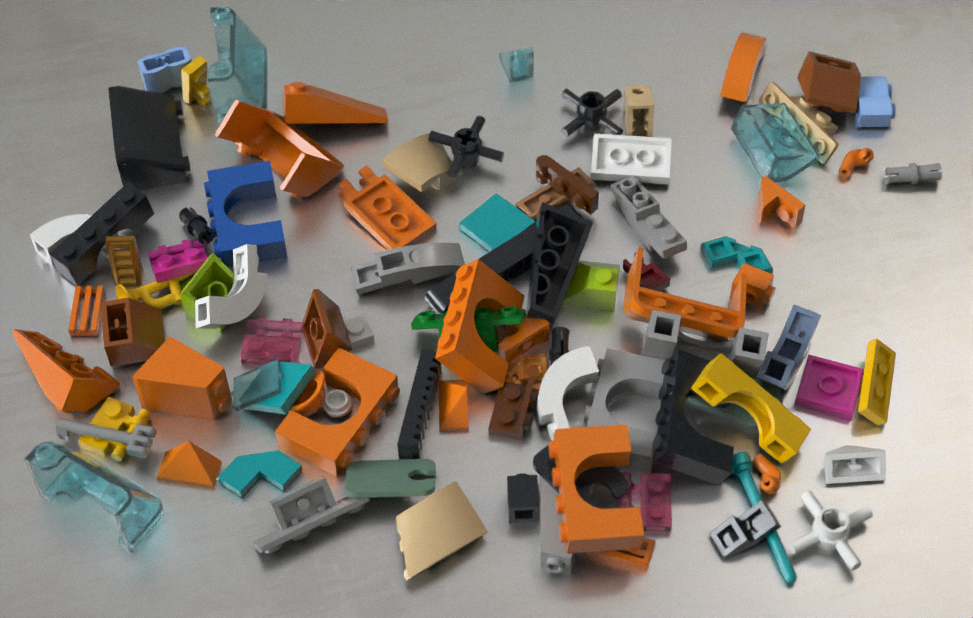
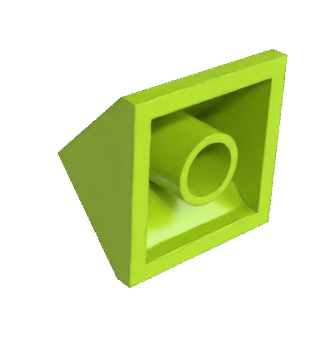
[180,253,234,331]

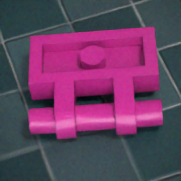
[148,239,208,283]

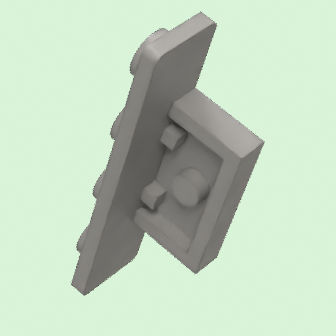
[253,476,370,554]

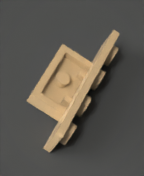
[759,82,839,164]

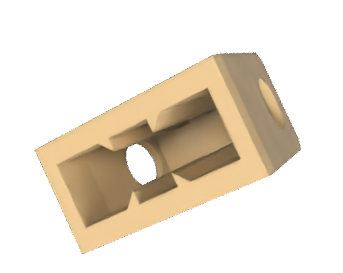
[623,85,654,137]

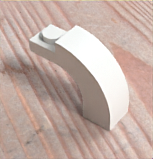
[30,214,128,265]
[195,244,267,329]
[536,345,599,441]

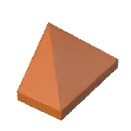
[438,380,469,432]
[157,441,222,489]

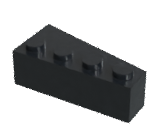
[526,202,593,330]

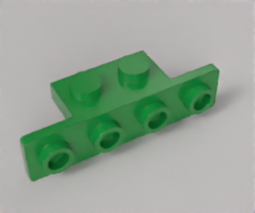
[411,306,526,352]

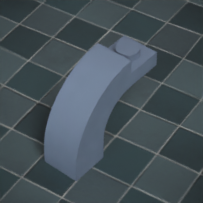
[757,305,821,390]

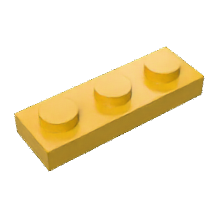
[858,338,896,426]

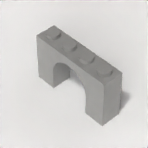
[641,310,769,380]
[584,349,665,473]

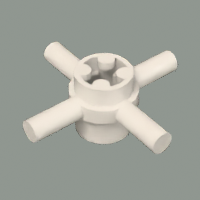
[788,491,873,570]

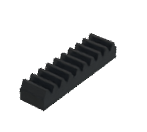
[397,348,442,460]

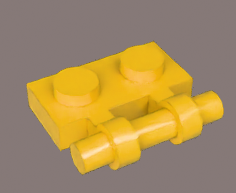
[78,396,151,461]

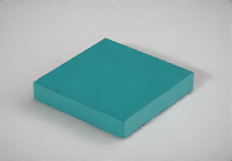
[459,193,535,251]
[240,360,316,414]

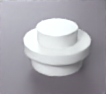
[323,389,352,417]

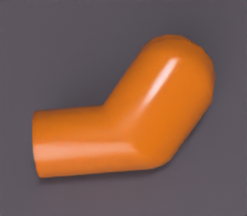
[838,148,874,177]
[752,454,781,494]

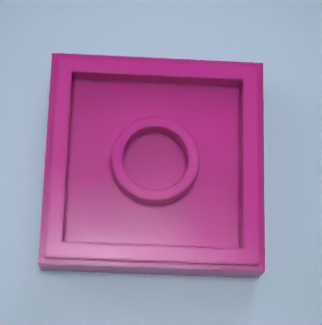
[794,355,864,420]

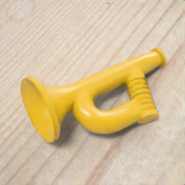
[115,274,192,309]

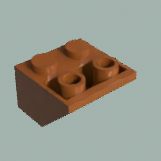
[797,51,861,113]
[100,298,165,367]

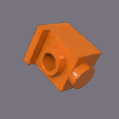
[730,263,776,307]

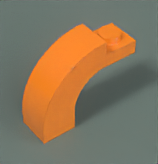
[720,32,767,102]

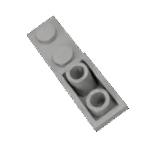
[610,176,687,259]
[351,243,465,295]

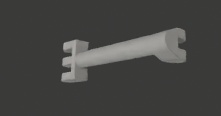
[56,418,157,458]

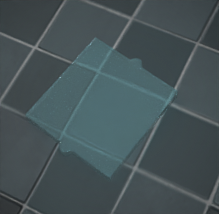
[231,359,284,412]

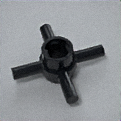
[561,89,623,137]
[428,116,505,178]

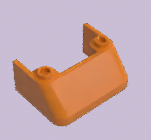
[214,99,344,199]
[623,247,747,341]

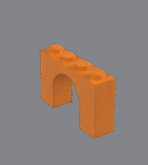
[435,259,525,394]
[275,348,400,477]
[549,424,644,554]

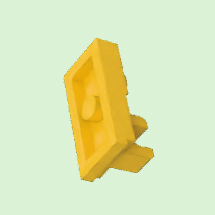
[182,55,212,107]

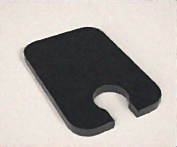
[533,444,629,509]

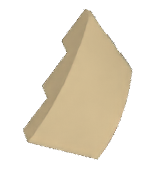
[382,133,458,192]
[396,481,488,581]

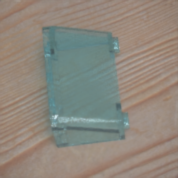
[208,7,268,123]
[24,442,164,553]

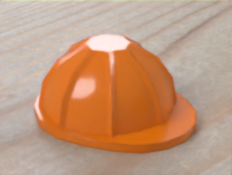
[288,369,326,417]

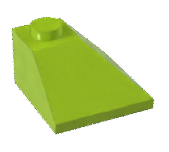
[561,260,620,311]

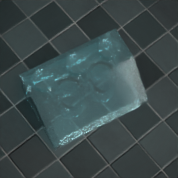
[731,103,820,182]

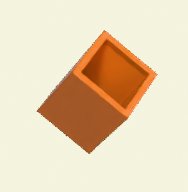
[132,337,232,420]

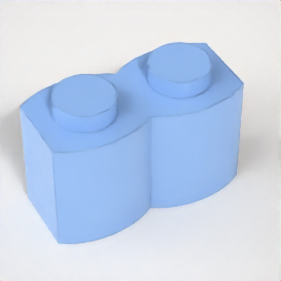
[138,47,192,93]
[855,76,896,127]

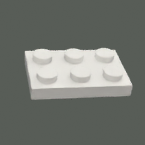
[591,134,672,184]

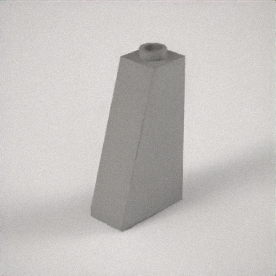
[540,476,597,574]

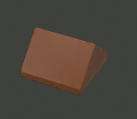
[301,289,353,369]

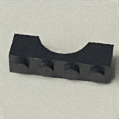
[50,182,155,286]

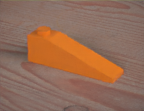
[282,82,388,124]
[13,329,120,414]

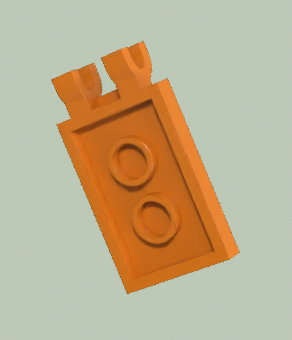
[338,165,437,250]

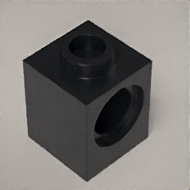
[507,473,539,523]

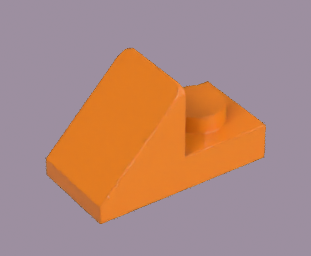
[759,175,806,227]
[498,317,549,366]

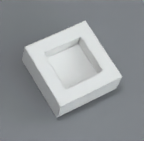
[344,314,375,349]

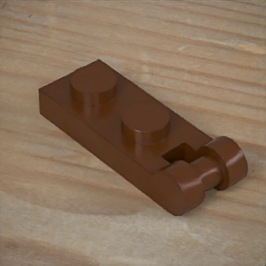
[536,155,599,215]

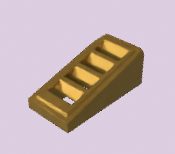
[106,236,144,287]

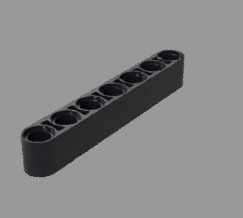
[424,205,585,314]

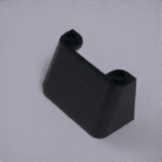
[108,86,191,190]

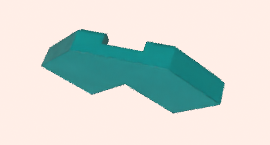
[700,236,773,274]
[218,450,302,497]

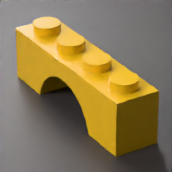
[691,353,811,464]

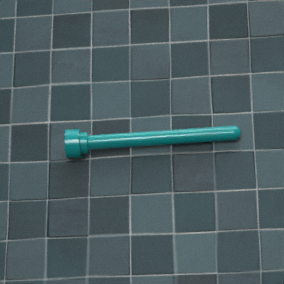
[732,451,797,583]

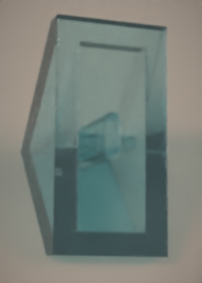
[499,47,534,82]

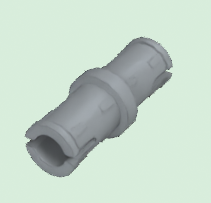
[885,163,942,184]

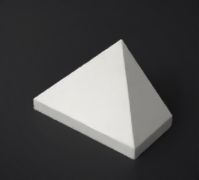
[825,445,886,484]

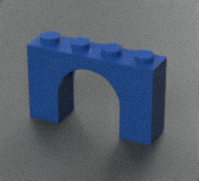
[204,160,287,268]

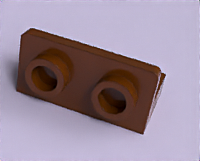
[488,377,539,441]

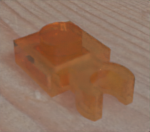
[505,352,549,385]

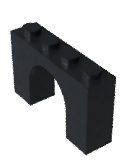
[652,349,734,485]

